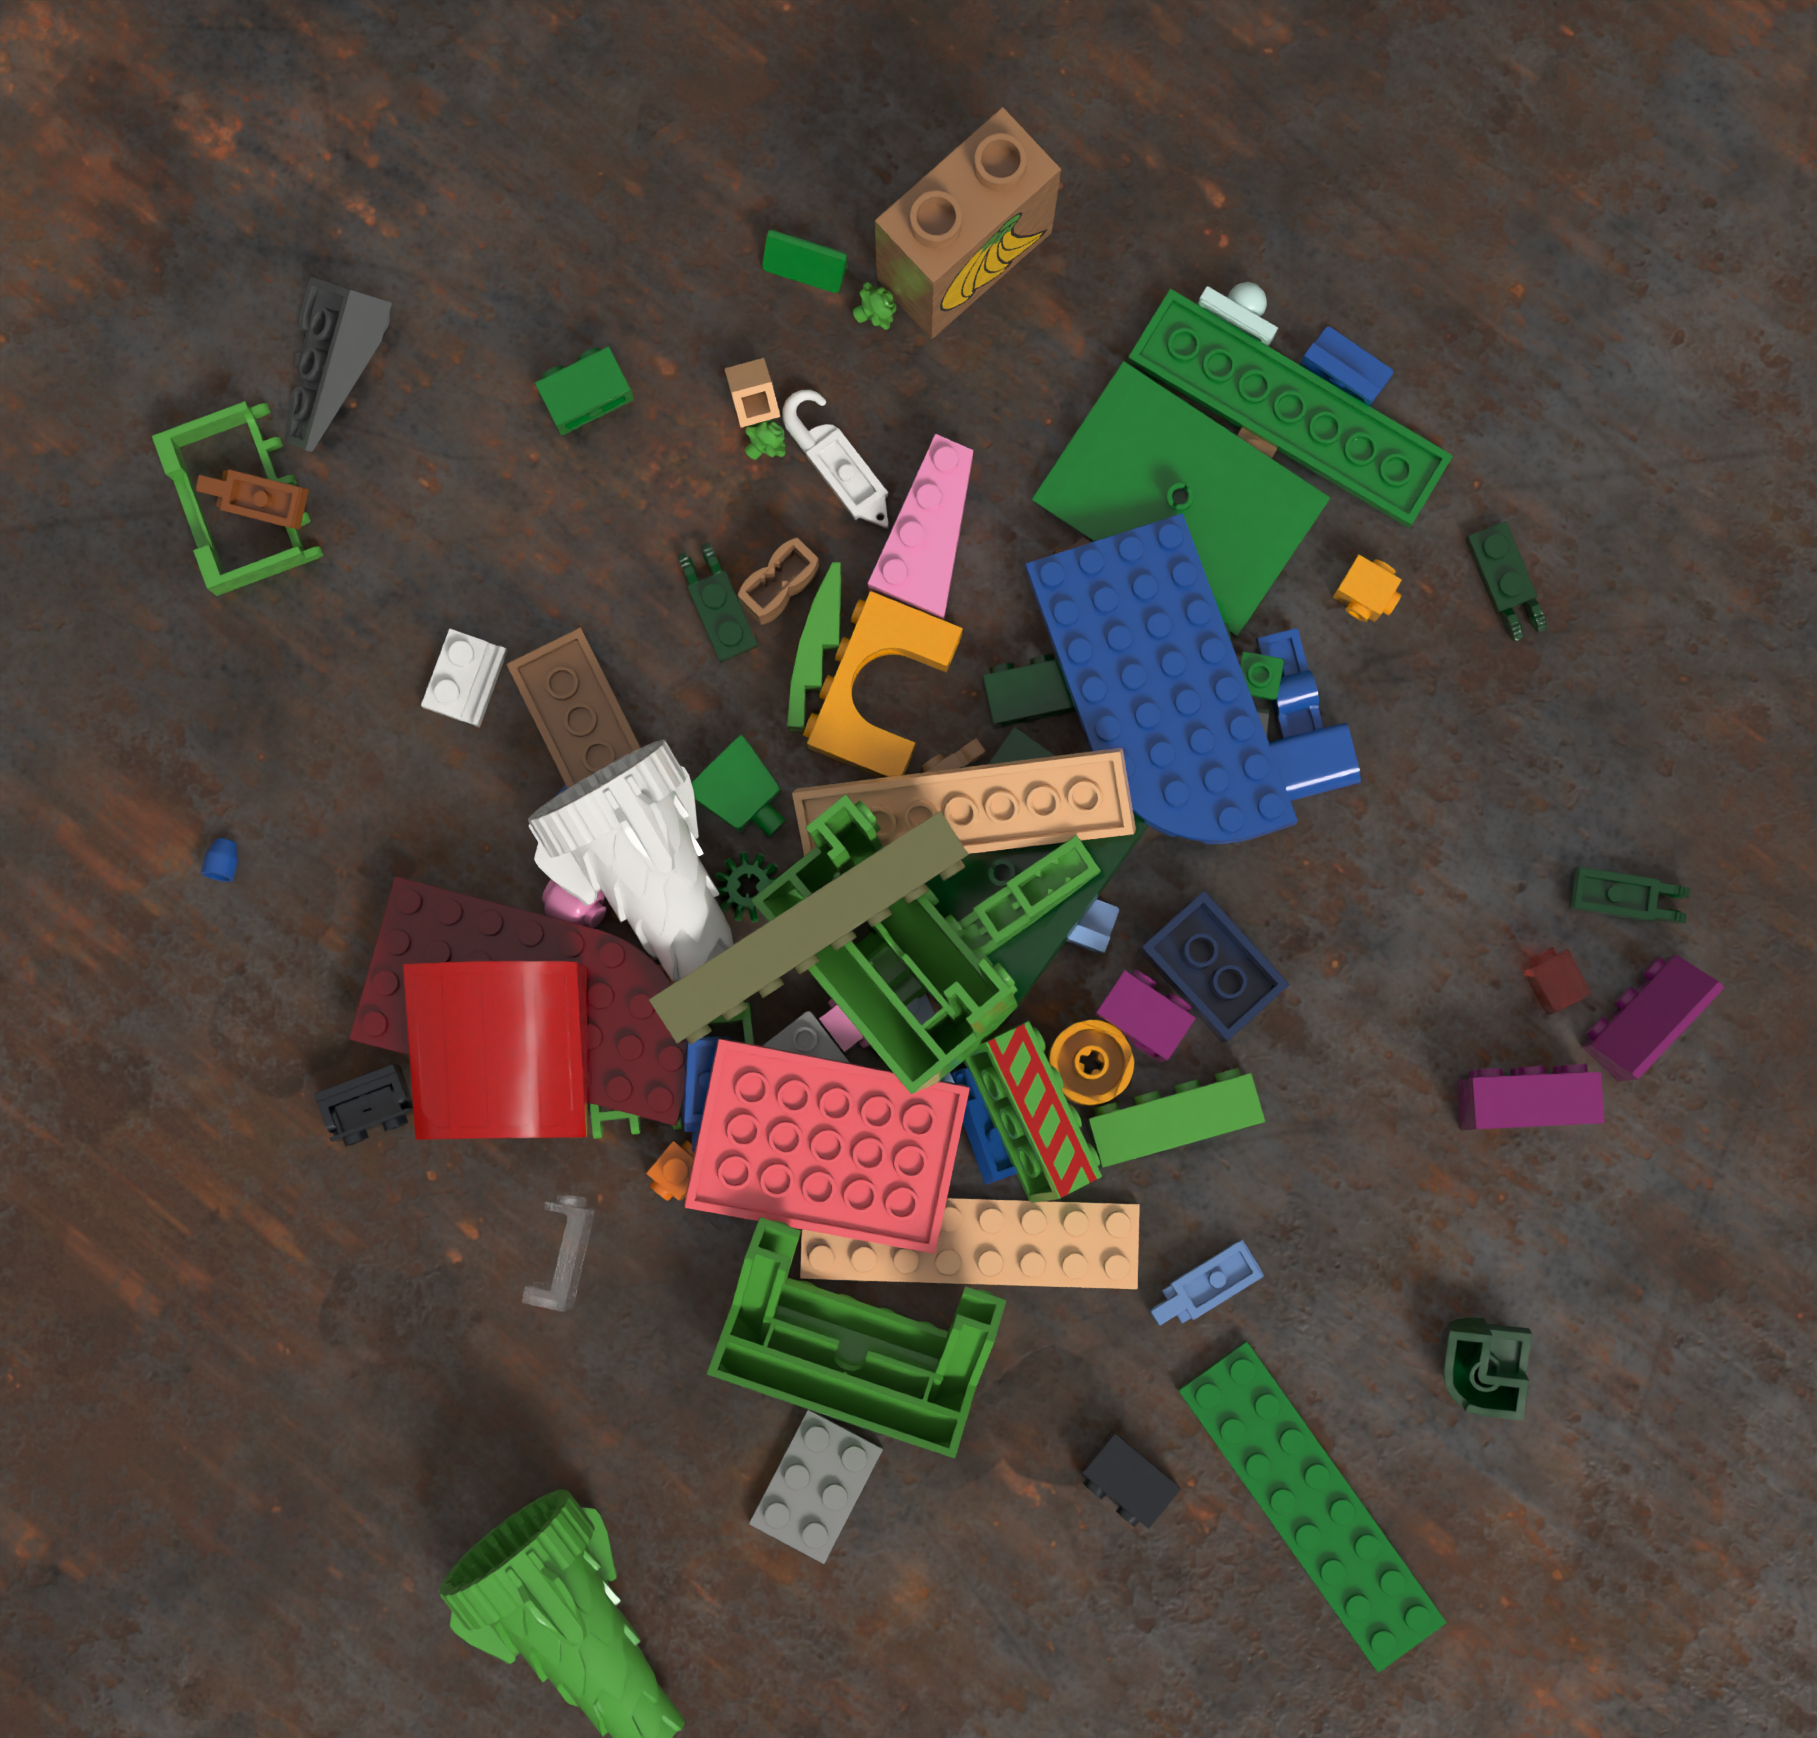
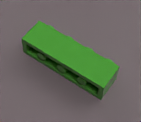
[1086,1068,1265,1168]

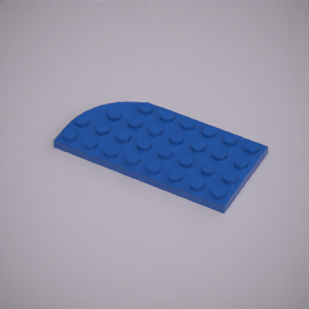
[1025,513,1298,844]

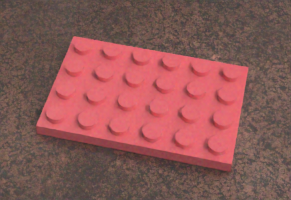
[684,1037,970,1254]

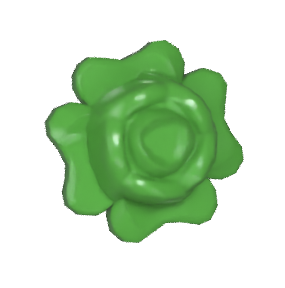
[853,282,897,330]
[745,419,786,460]

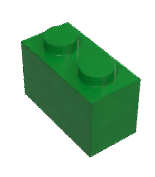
[535,346,634,436]

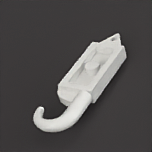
[782,390,888,529]

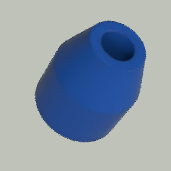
[200,838,239,882]

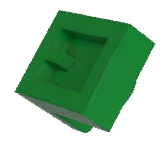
[1240,652,1284,700]

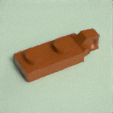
[195,469,309,529]

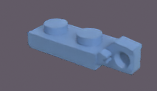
[1148,1239,1265,1326]

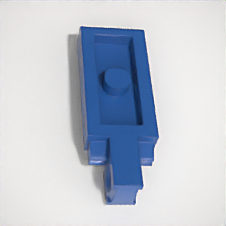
[682,1036,731,1152]
[951,1068,1017,1185]

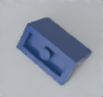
[1300,327,1393,406]

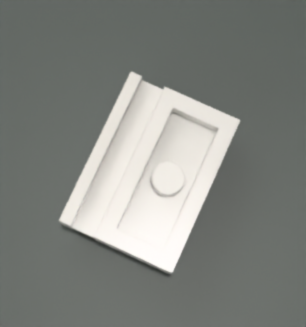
[421,629,508,728]

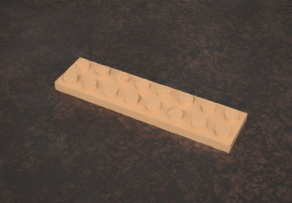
[792,748,1136,856]
[800,1198,1140,1289]

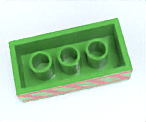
[964,1021,1102,1203]

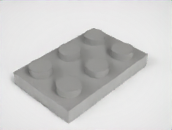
[749,1410,883,1564]

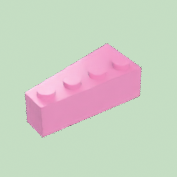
[868,434,973,620]

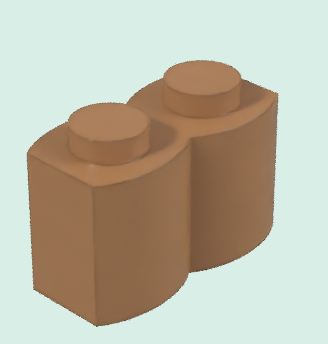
[738,538,820,625]

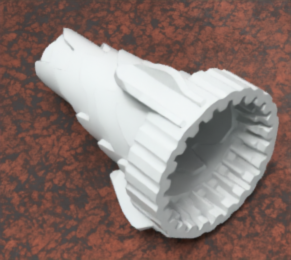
[528,740,734,983]

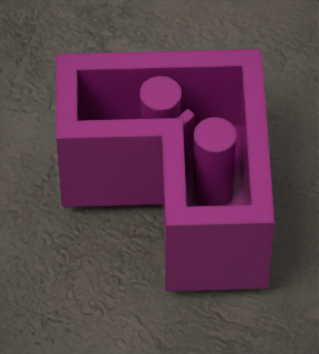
[1094,969,1196,1063]

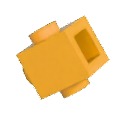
[1333,555,1402,622]

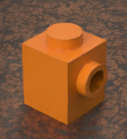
[646,1140,695,1201]

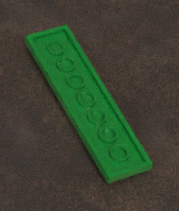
[1127,289,1453,528]
[1177,1341,1447,1673]

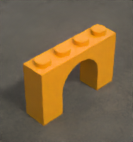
[803,591,963,778]

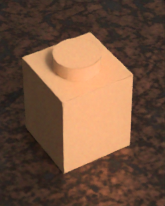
[724,358,781,427]

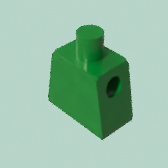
[691,735,787,838]

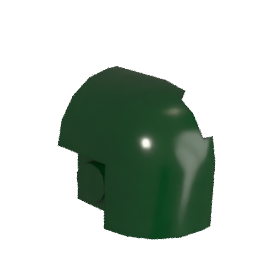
[1443,1317,1532,1421]

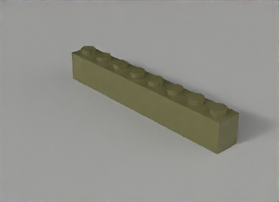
[649,811,969,1045]

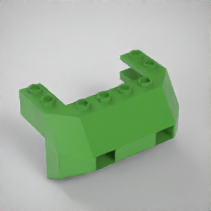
[751,794,1018,1094]
[707,1217,1007,1458]

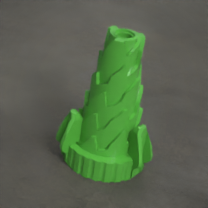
[439,1489,685,1738]

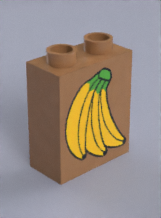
[875,107,1061,340]

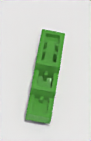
[787,562,841,733]
[958,835,1101,955]

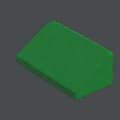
[762,230,848,293]

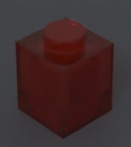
[1523,947,1592,1015]

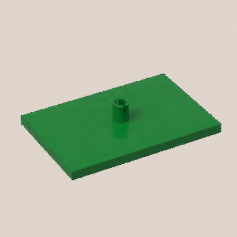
[1032,361,1330,636]

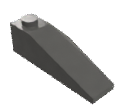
[286,276,392,452]

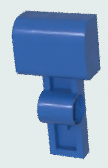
[1256,628,1361,801]

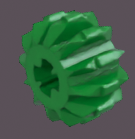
[715,852,778,923]

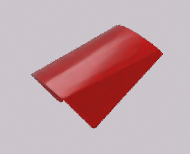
[403,961,587,1140]

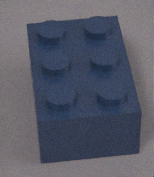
[1138,891,1290,1043]

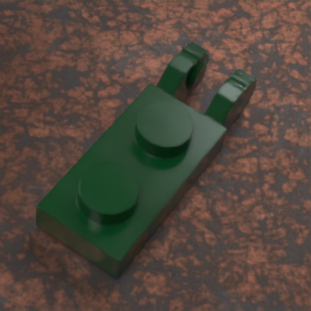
[1466,521,1547,642]
[678,542,758,663]
[1568,867,1690,924]

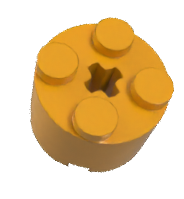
[1047,1020,1134,1106]

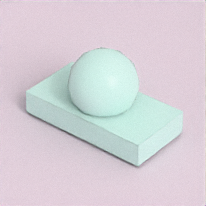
[1198,282,1278,346]

